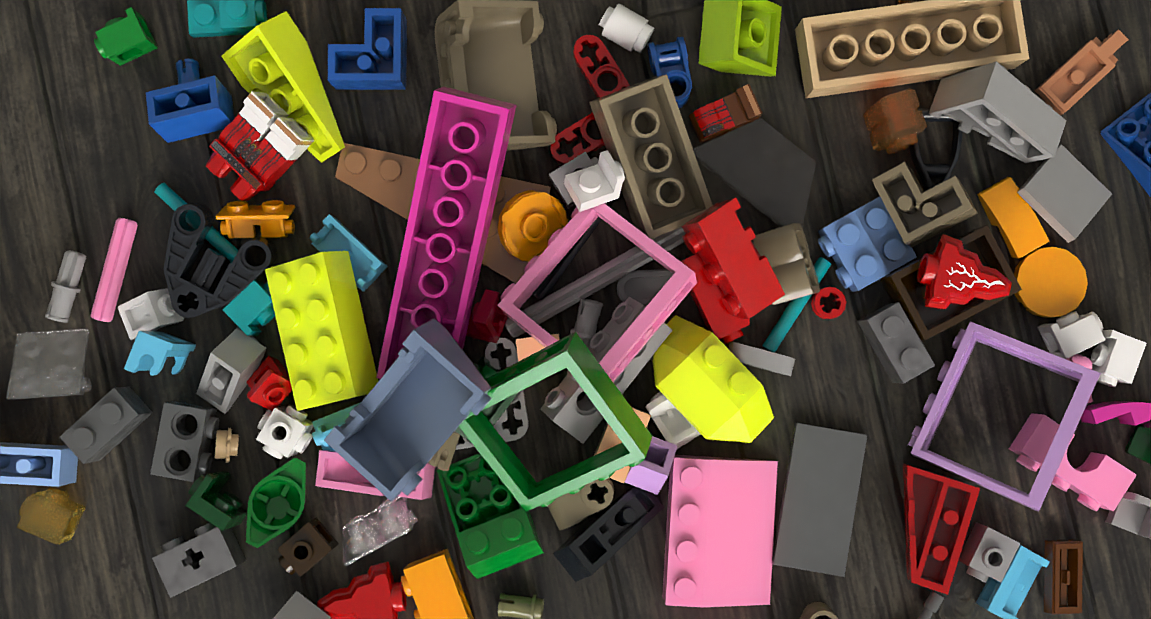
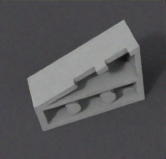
[929,61,1066,163]

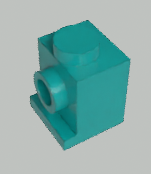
[223,280,275,336]

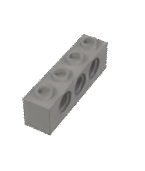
[541,297,672,443]

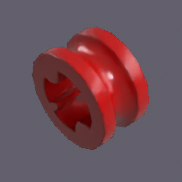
[811,287,846,319]

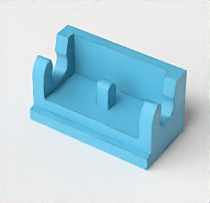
[310,214,388,292]
[124,331,196,375]
[976,545,1050,619]

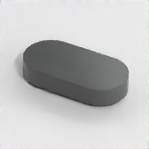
[617,269,673,306]

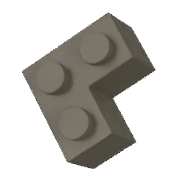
[872,162,978,247]

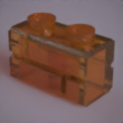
[863,88,927,155]

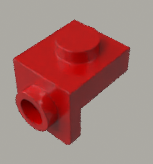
[246,356,292,411]

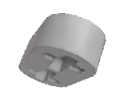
[728,342,795,376]

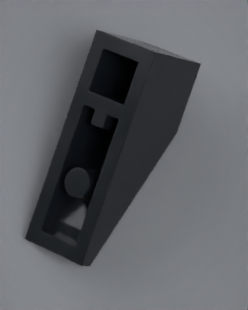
[553,486,664,582]

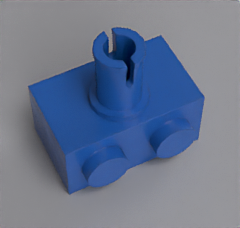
[146,59,235,143]

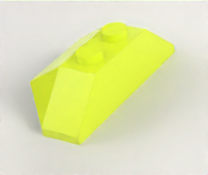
[653,315,774,443]

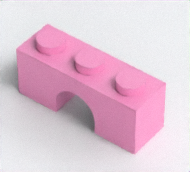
[1009,413,1136,512]

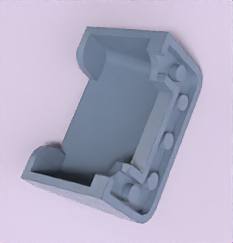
[324,318,492,502]

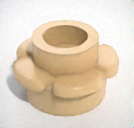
[215,428,239,463]

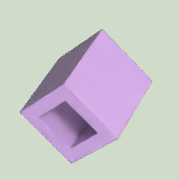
[625,436,677,495]

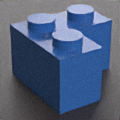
[328,8,407,90]

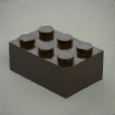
[880,225,1022,341]

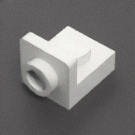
[564,150,625,212]
[118,288,184,340]

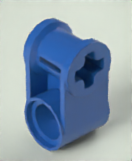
[647,36,692,108]

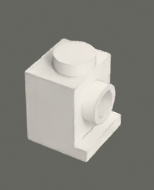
[1037,311,1105,359]
[1091,330,1147,387]

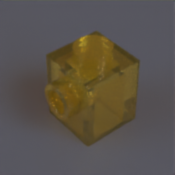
[17,488,86,545]

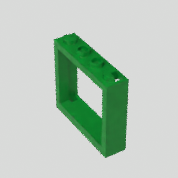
[459,332,652,512]

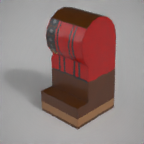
[688,84,762,143]

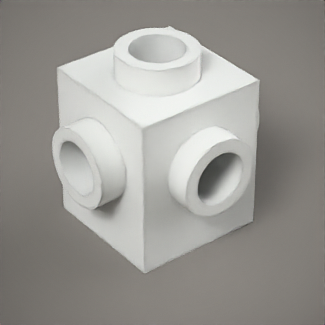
[256,404,314,459]

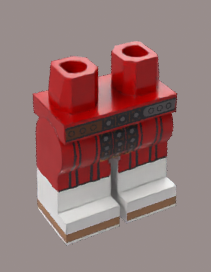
[206,91,315,201]

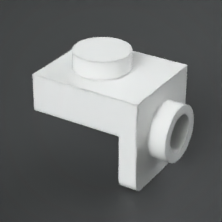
[645,392,701,450]

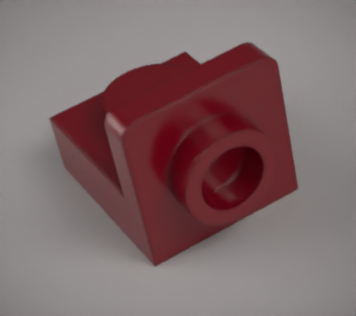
[466,289,508,344]

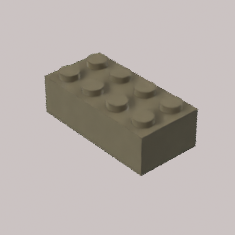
[589,74,713,239]

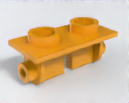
[216,200,295,238]

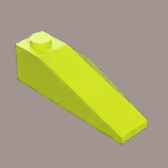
[222,11,345,163]

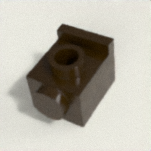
[277,517,339,577]

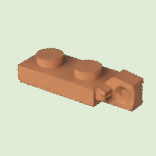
[1035,29,1129,115]

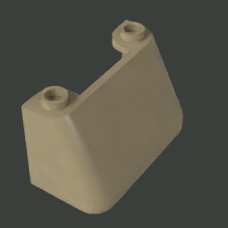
[435,0,557,151]

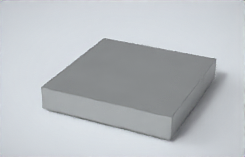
[1017,144,1112,243]

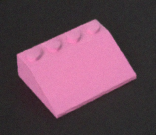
[662,455,778,607]

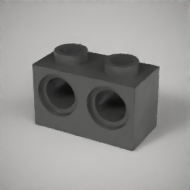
[150,401,219,482]

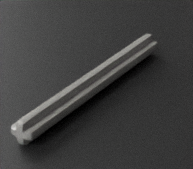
[505,227,686,337]

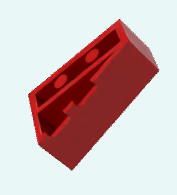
[681,197,785,319]
[903,464,980,595]

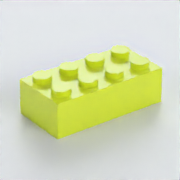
[265,251,378,411]

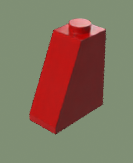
[681,253,750,344]

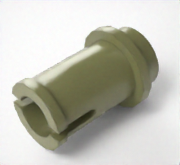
[498,593,544,619]

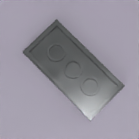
[772,422,867,577]

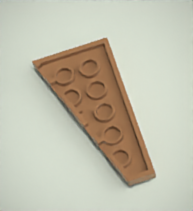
[335,143,551,284]

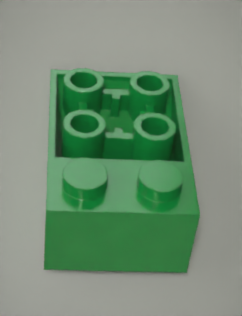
[437,453,544,579]

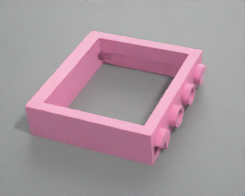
[497,203,697,382]

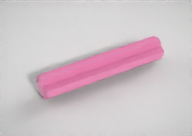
[91,218,138,322]

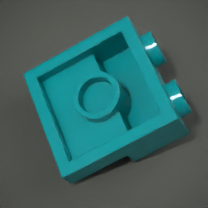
[187,0,267,38]

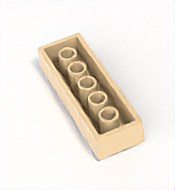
[795,0,1029,99]

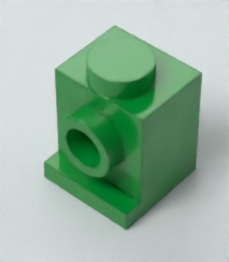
[94,7,158,66]

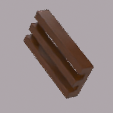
[1044,539,1083,614]

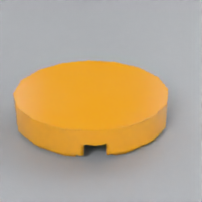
[497,190,568,262]
[1014,247,1088,318]

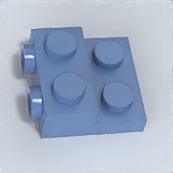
[818,197,917,292]

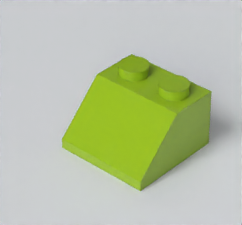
[699,0,782,77]

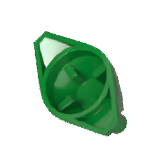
[246,458,306,548]

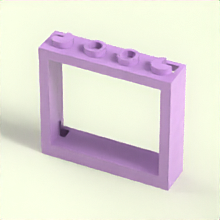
[908,321,1101,512]

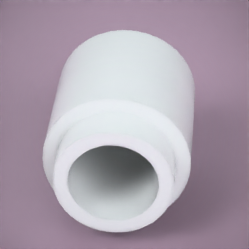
[599,4,654,53]

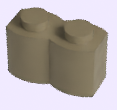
[753,223,820,305]

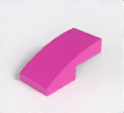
[1080,401,1151,425]

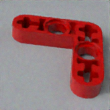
[551,35,630,165]

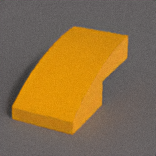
[977,177,1049,259]

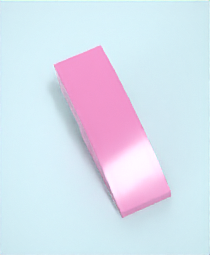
[315,450,435,500]

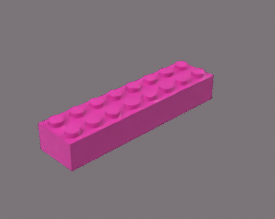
[376,87,516,379]

